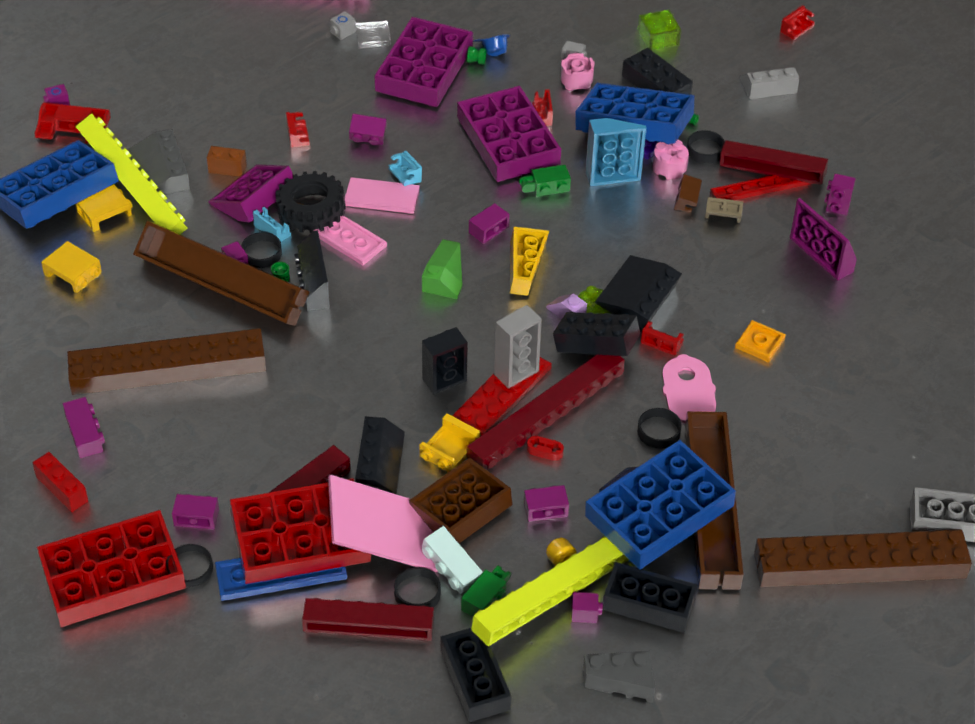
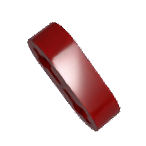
[527,436,564,461]

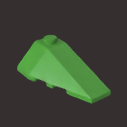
[422,239,462,299]

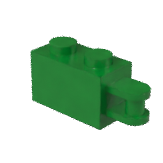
[519,165,571,197]
[461,565,512,617]

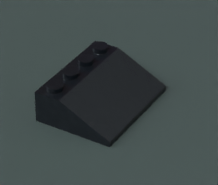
[595,255,682,333]

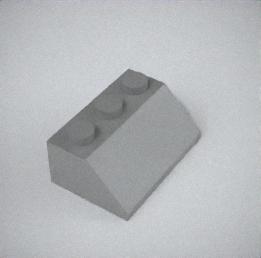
[740,67,800,99]

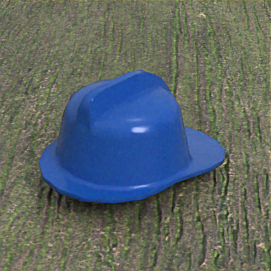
[473,34,510,56]

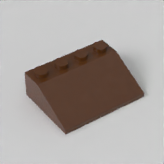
[409,458,513,543]

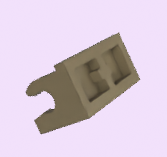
[705,197,743,223]

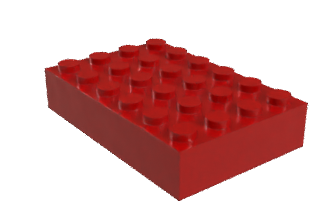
[230,478,371,584]
[37,510,186,627]

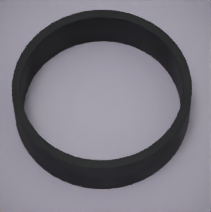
[687,130,725,163]
[241,232,282,268]
[637,408,682,449]
[166,544,213,587]
[394,567,441,607]

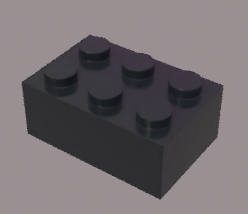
[422,327,468,394]

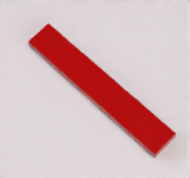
[710,175,813,200]

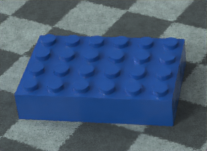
[575,83,695,144]
[0,140,119,229]
[585,440,736,570]

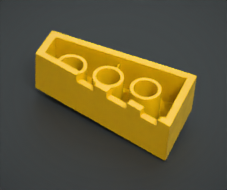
[510,227,549,296]

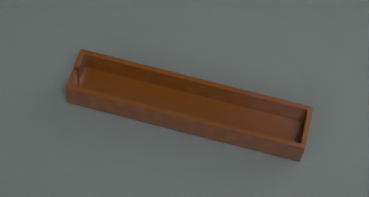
[133,221,310,326]
[67,328,266,395]
[685,411,744,590]
[754,530,972,587]

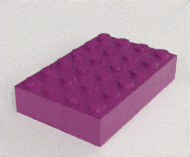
[375,17,473,107]
[457,86,561,182]

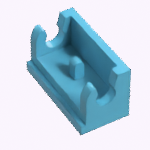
[389,151,422,186]
[253,207,291,242]

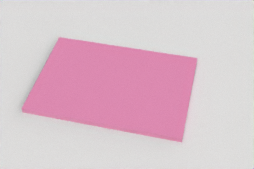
[328,475,438,573]

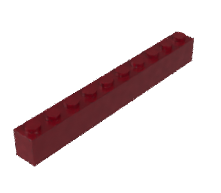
[467,355,625,470]

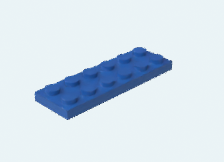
[215,558,347,601]

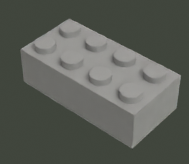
[494,305,542,389]
[910,487,975,542]

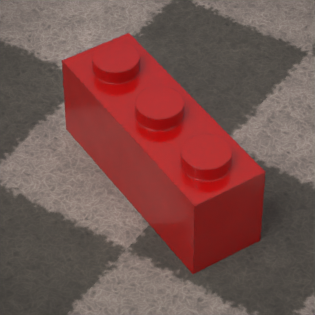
[32,452,89,512]

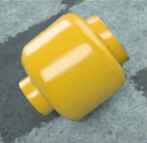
[546,537,577,566]

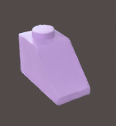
[546,293,587,320]

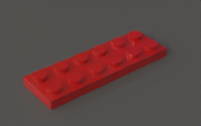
[452,357,552,437]

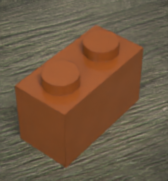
[207,146,247,177]

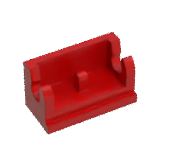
[780,5,815,40]
[532,89,553,126]
[286,112,310,148]
[641,321,684,356]

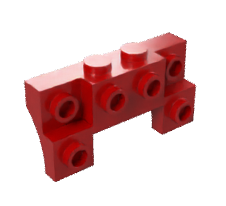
[34,102,111,144]

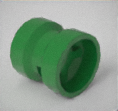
[467,46,486,65]
[271,262,290,282]

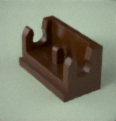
[674,174,702,213]

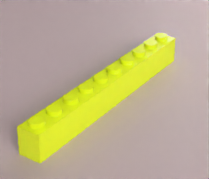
[76,113,188,234]
[471,536,629,646]

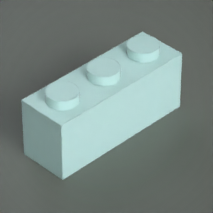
[422,526,483,595]

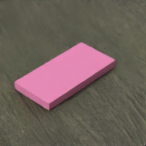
[345,177,420,214]
[314,216,387,266]

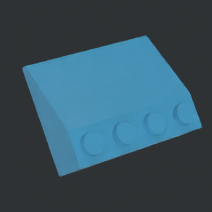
[585,118,646,187]

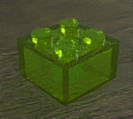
[638,10,681,50]

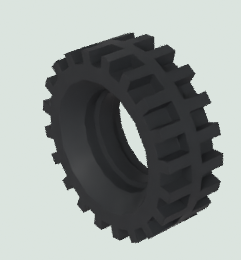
[276,171,346,233]

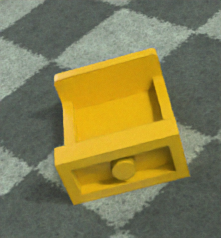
[76,184,133,232]
[41,241,102,293]
[419,413,480,472]

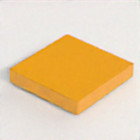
[735,320,786,362]

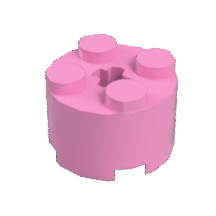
[561,53,594,91]
[652,140,689,180]

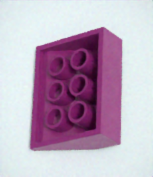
[208,164,293,223]
[790,198,857,281]

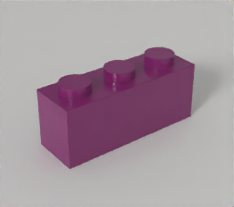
[62,397,105,459]

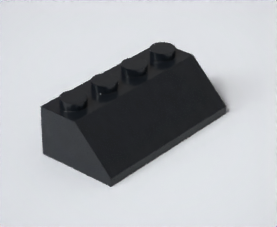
[294,230,330,311]
[355,416,405,495]

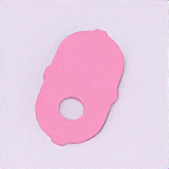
[662,354,716,423]

